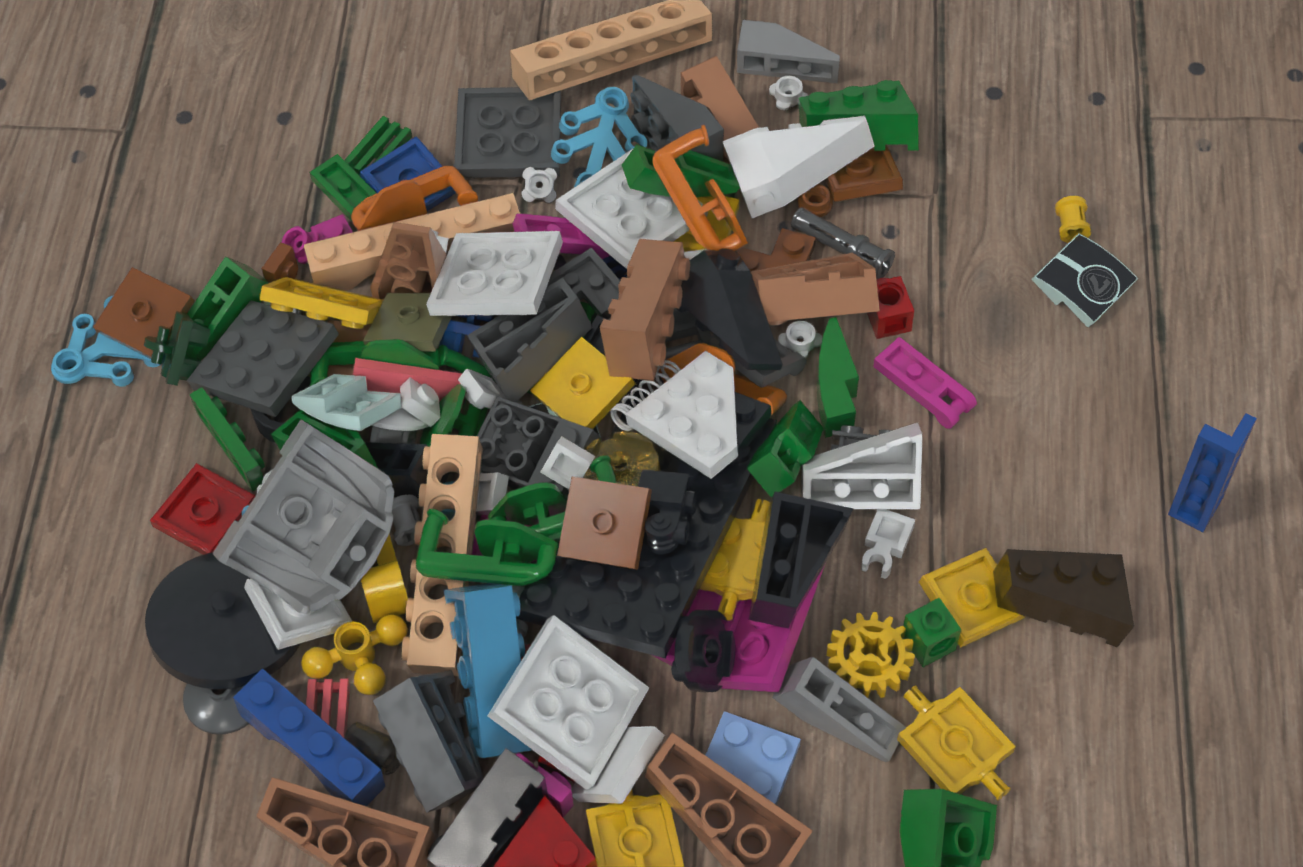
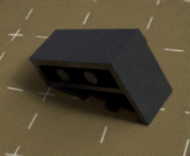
[748,492,854,628]

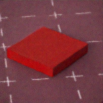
[150,463,256,555]

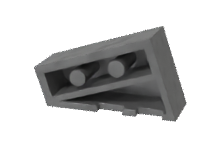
[373,670,484,813]

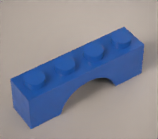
[233,669,386,807]

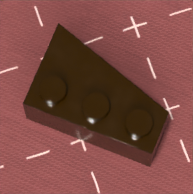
[993,549,1134,647]

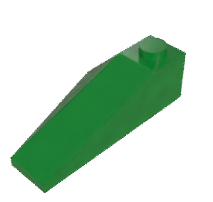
[900,789,997,867]

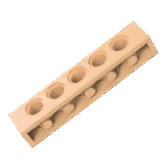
[510,0,712,101]
[402,434,483,676]

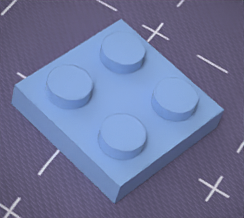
[705,711,801,805]

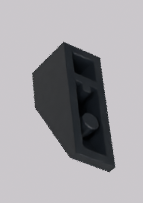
[364,442,451,501]

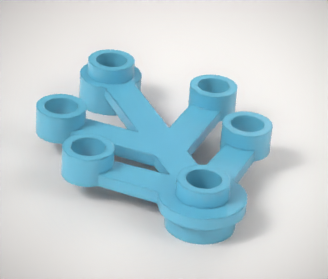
[551,87,648,187]
[51,296,165,387]

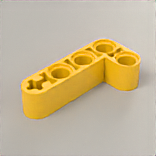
[361,535,408,623]

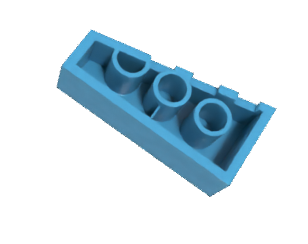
[444,583,531,758]

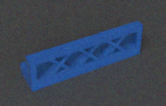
[1168,413,1257,532]

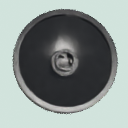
[145,552,301,689]

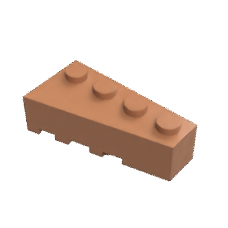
[645,732,813,867]
[256,777,437,867]

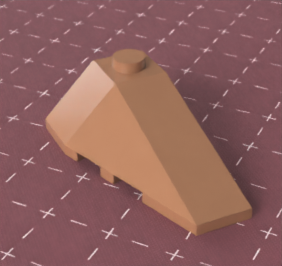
[370,222,447,300]

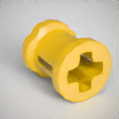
[1055,196,1091,243]

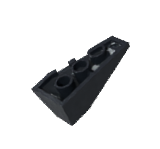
[676,248,783,370]

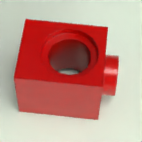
[867,276,914,339]

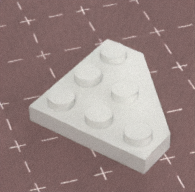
[626,351,738,479]

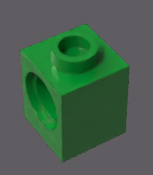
[903,597,961,667]

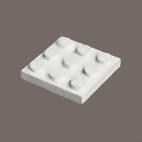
[555,149,708,269]
[426,231,563,316]
[487,615,649,789]

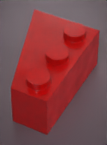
[494,795,597,867]

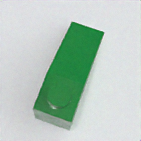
[185,256,270,361]

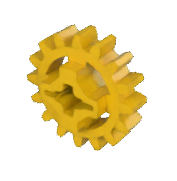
[826,612,915,698]

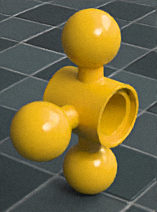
[301,614,407,695]

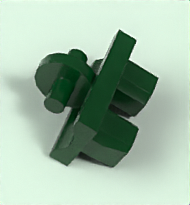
[144,311,210,386]

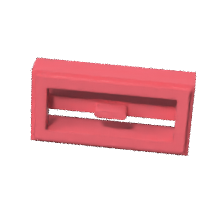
[306,679,350,739]

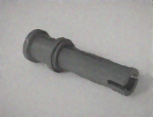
[791,207,895,279]

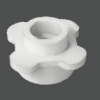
[769,76,808,110]
[522,167,557,203]
[778,321,823,358]

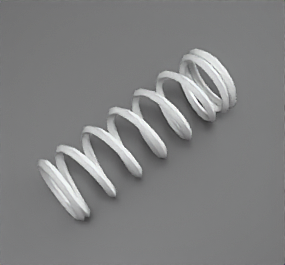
[611,360,681,431]

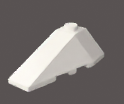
[722,116,875,218]

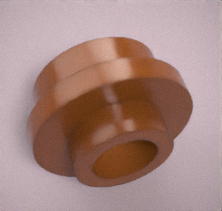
[798,184,833,217]

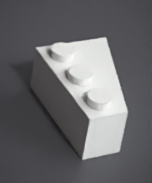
[801,423,922,509]

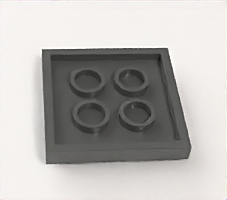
[454,87,561,178]
[187,300,339,417]

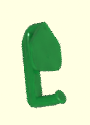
[310,339,440,386]
[420,344,495,447]
[488,455,617,542]
[416,509,558,586]

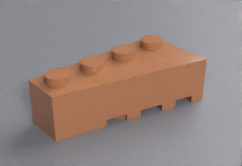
[600,239,690,381]

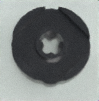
[671,610,736,692]

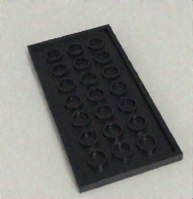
[516,391,777,658]

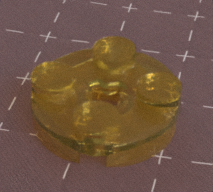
[584,431,660,487]

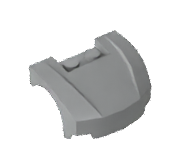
[213,420,394,614]

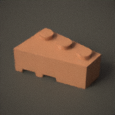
[681,56,759,164]
[751,253,880,325]

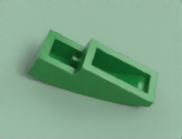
[621,144,740,197]
[817,317,859,438]
[747,400,824,498]

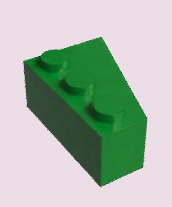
[798,80,919,151]

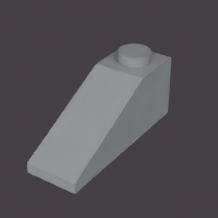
[737,20,840,83]
[772,657,906,762]

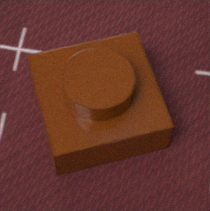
[261,242,298,283]

